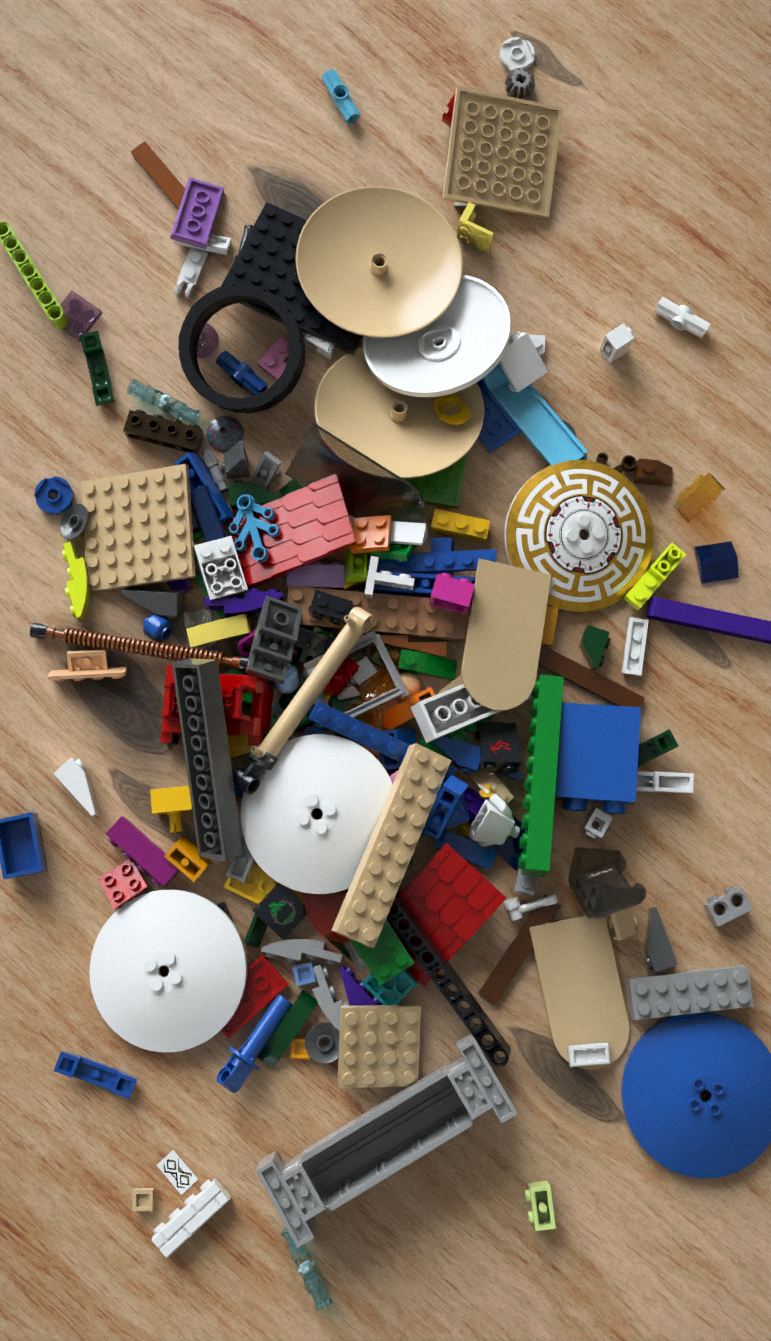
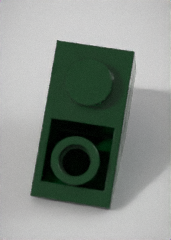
[579,625,611,671]

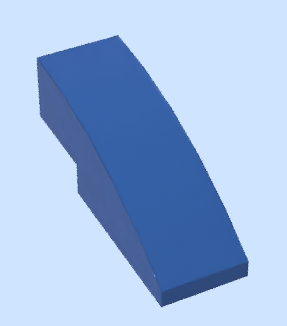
[433,830,498,870]

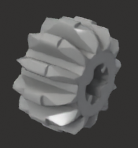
[505,67,535,100]

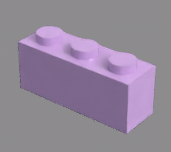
[287,562,345,590]

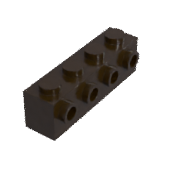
[123,410,204,454]

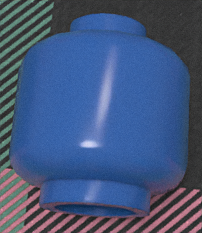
[143,614,172,642]

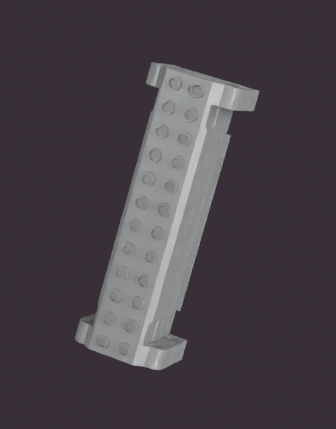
[256,1033,518,1248]

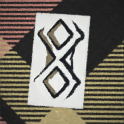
[157,1150,198,1195]

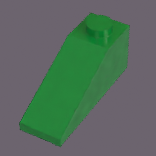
[398,649,457,680]

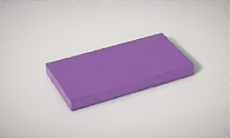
[170,177,224,249]

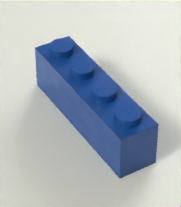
[174,452,235,526]

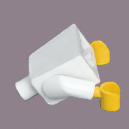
[458,784,520,847]

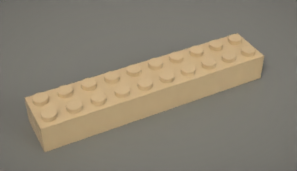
[331,743,451,948]

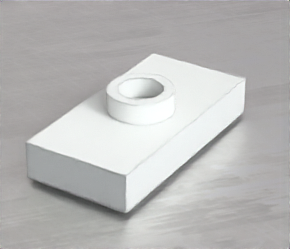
[568,1042,610,1067]

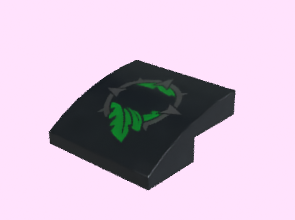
[253,883,310,940]

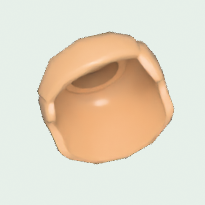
[391,672,421,701]

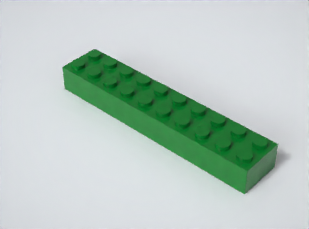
[518,674,564,877]

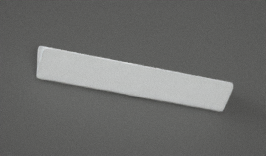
[352,521,428,545]

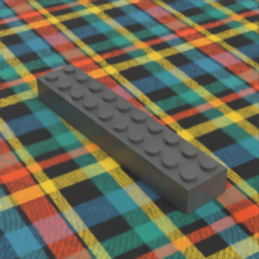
[172,658,243,862]

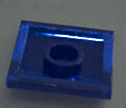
[694,541,739,584]

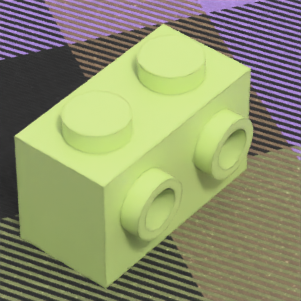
[525,1181,556,1231]

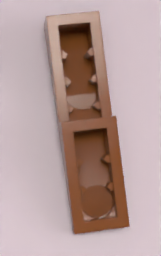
[372,635,447,659]

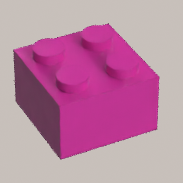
[429,573,475,615]

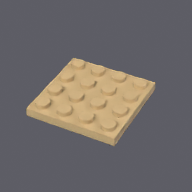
[337,1005,421,1088]

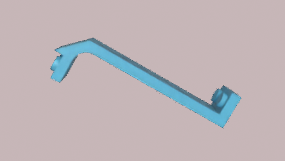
[482,363,588,466]

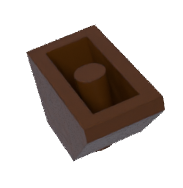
[634,458,673,487]

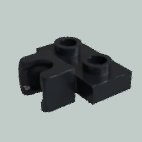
[294,627,334,663]

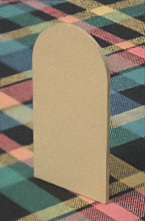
[462,559,551,711]
[529,911,629,1070]

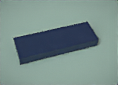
[190,485,226,542]

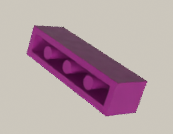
[106,816,180,887]

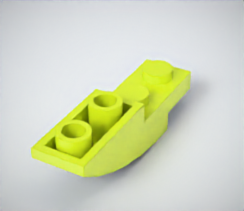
[62,542,90,621]
[623,543,686,611]

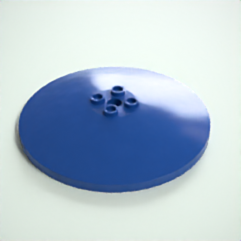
[621,1012,771,1178]

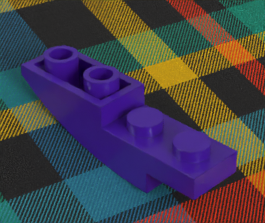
[205,589,283,618]

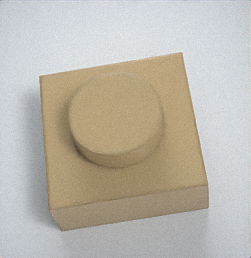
[132,1188,154,1211]

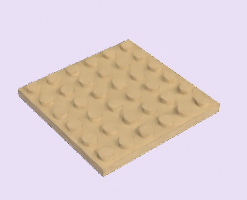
[442,86,563,219]
[81,464,196,593]

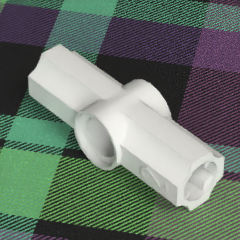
[654,297,710,339]

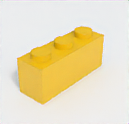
[430,509,490,544]

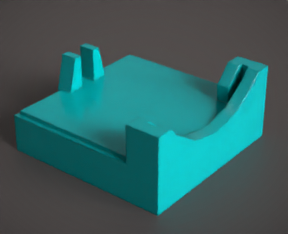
[362,968,418,1005]

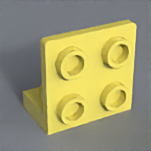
[457,202,494,252]

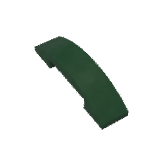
[80,331,115,406]
[638,729,679,767]
[257,990,318,1069]

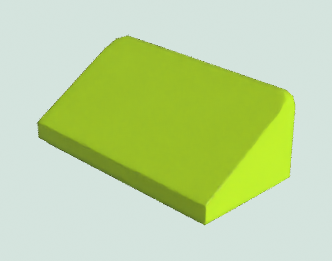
[345,546,368,583]

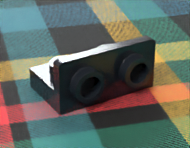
[308,590,353,625]

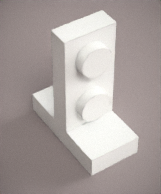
[365,556,414,599]

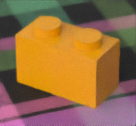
[164,836,212,882]

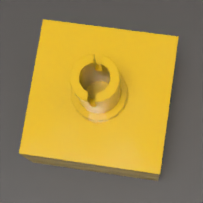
[150,786,192,833]

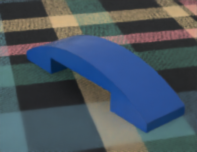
[54,1051,137,1099]

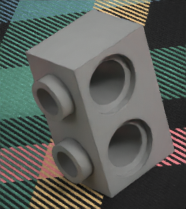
[703,886,753,927]

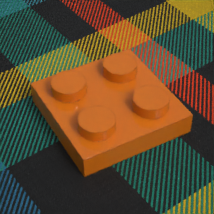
[350,515,393,554]

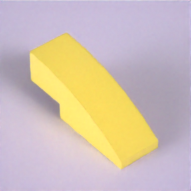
[186,614,251,647]

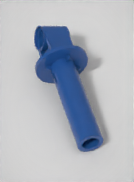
[217,994,293,1093]

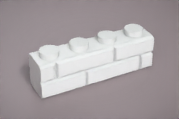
[152,1178,231,1258]

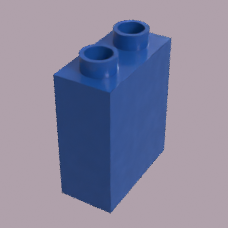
[555,702,641,814]

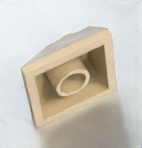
[601,900,639,941]

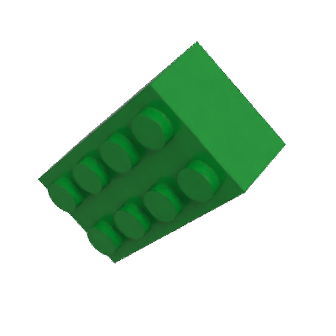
[336,915,414,987]

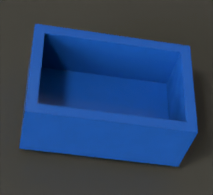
[0,812,48,879]

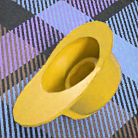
[433,394,471,425]

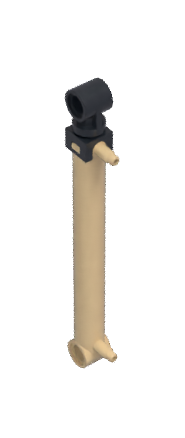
[233,606,375,795]

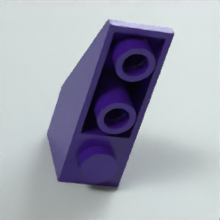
[340,965,382,1006]

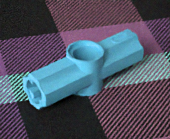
[321,69,360,124]

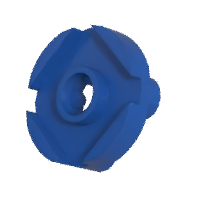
[35,476,74,515]

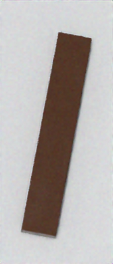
[538,645,645,707]
[478,894,561,1004]

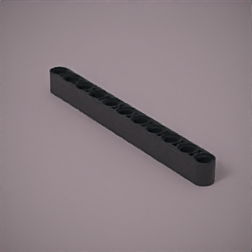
[387,892,511,1066]

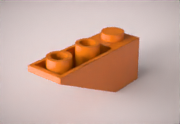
[379,687,435,730]

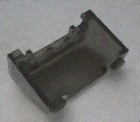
[568,847,646,919]

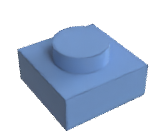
[292,962,316,986]

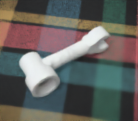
[503,894,558,921]

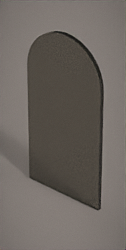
[285,423,427,523]

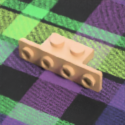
[48,649,128,682]

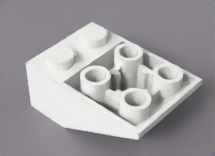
[194,536,248,600]

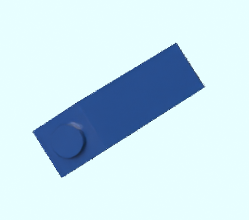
[431,736,481,774]
[423,775,469,840]

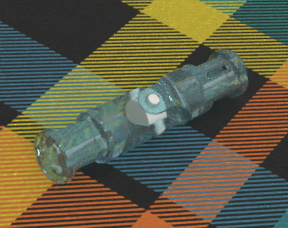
[127,379,201,424]
[280,1228,332,1311]

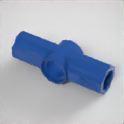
[215,350,268,395]

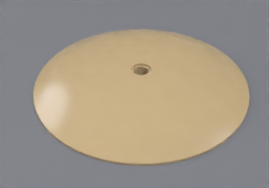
[296,186,463,338]
[315,346,484,479]

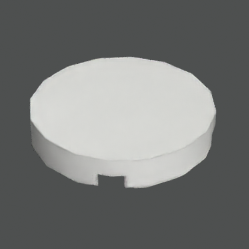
[499,37,535,72]

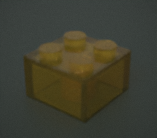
[673,472,725,523]

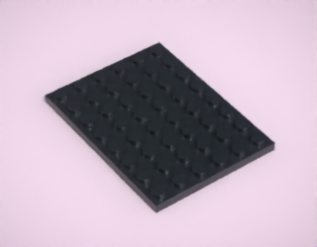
[221,202,382,355]

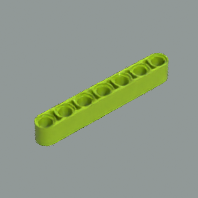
[0,222,69,329]

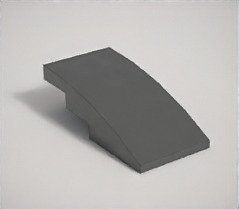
[246,596,303,684]

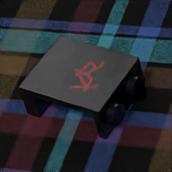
[475,721,521,774]

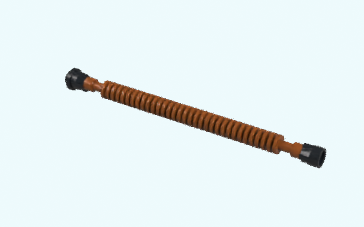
[30,623,252,675]

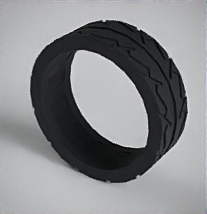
[178,284,305,413]

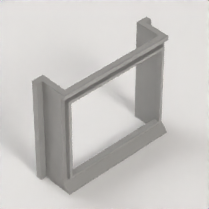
[302,630,409,732]

